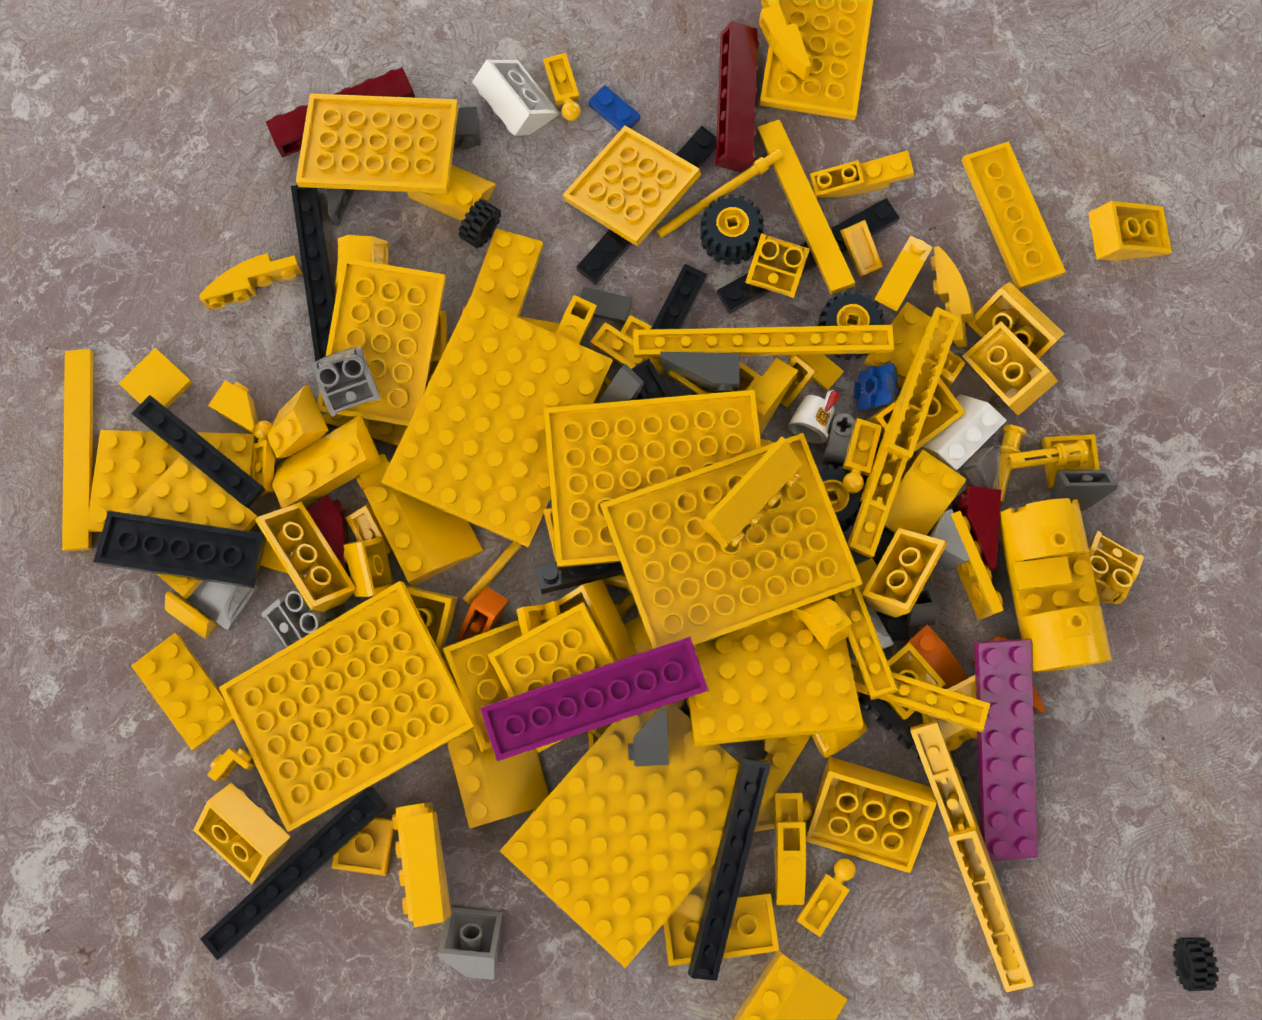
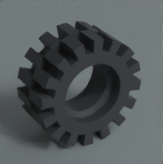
[458,199,501,248]
[1173,937,1219,991]

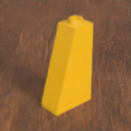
[404,807,452,927]

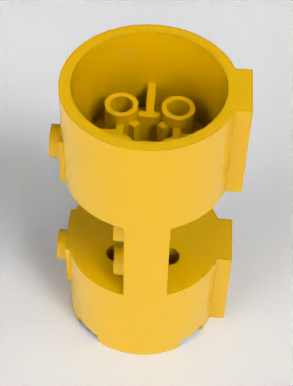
[999,498,1113,673]

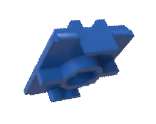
[854,363,898,411]

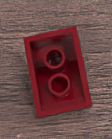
[951,486,1002,571]

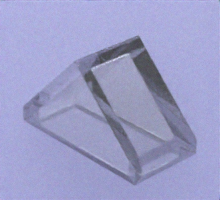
[958,445,1000,489]

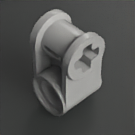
[822,414,855,465]

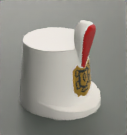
[788,390,839,444]

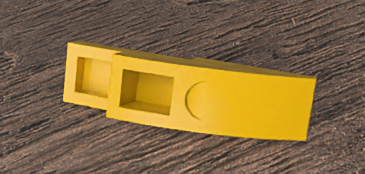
[759,0,813,80]
[810,150,914,198]
[931,246,975,348]
[199,253,303,309]
[774,792,806,905]

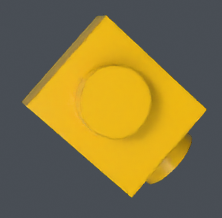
[516,601,561,635]
[207,748,256,782]

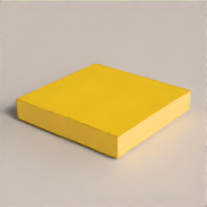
[118,348,193,408]
[1042,434,1100,489]
[331,817,395,876]

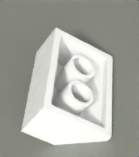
[472,60,560,136]
[916,394,1007,472]

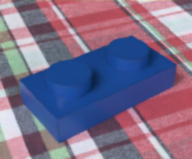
[588,85,640,131]

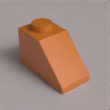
[456,587,509,642]

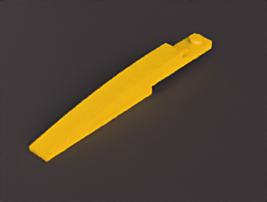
[847,307,960,558]
[910,720,1034,992]

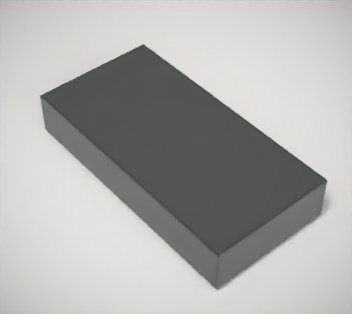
[580,287,632,324]

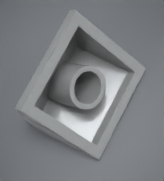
[926,509,970,570]

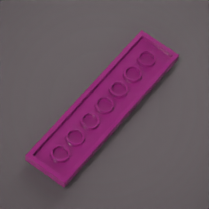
[480,636,709,761]
[974,639,1038,862]

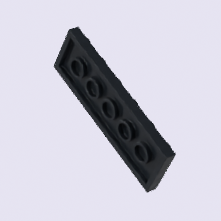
[93,511,267,589]

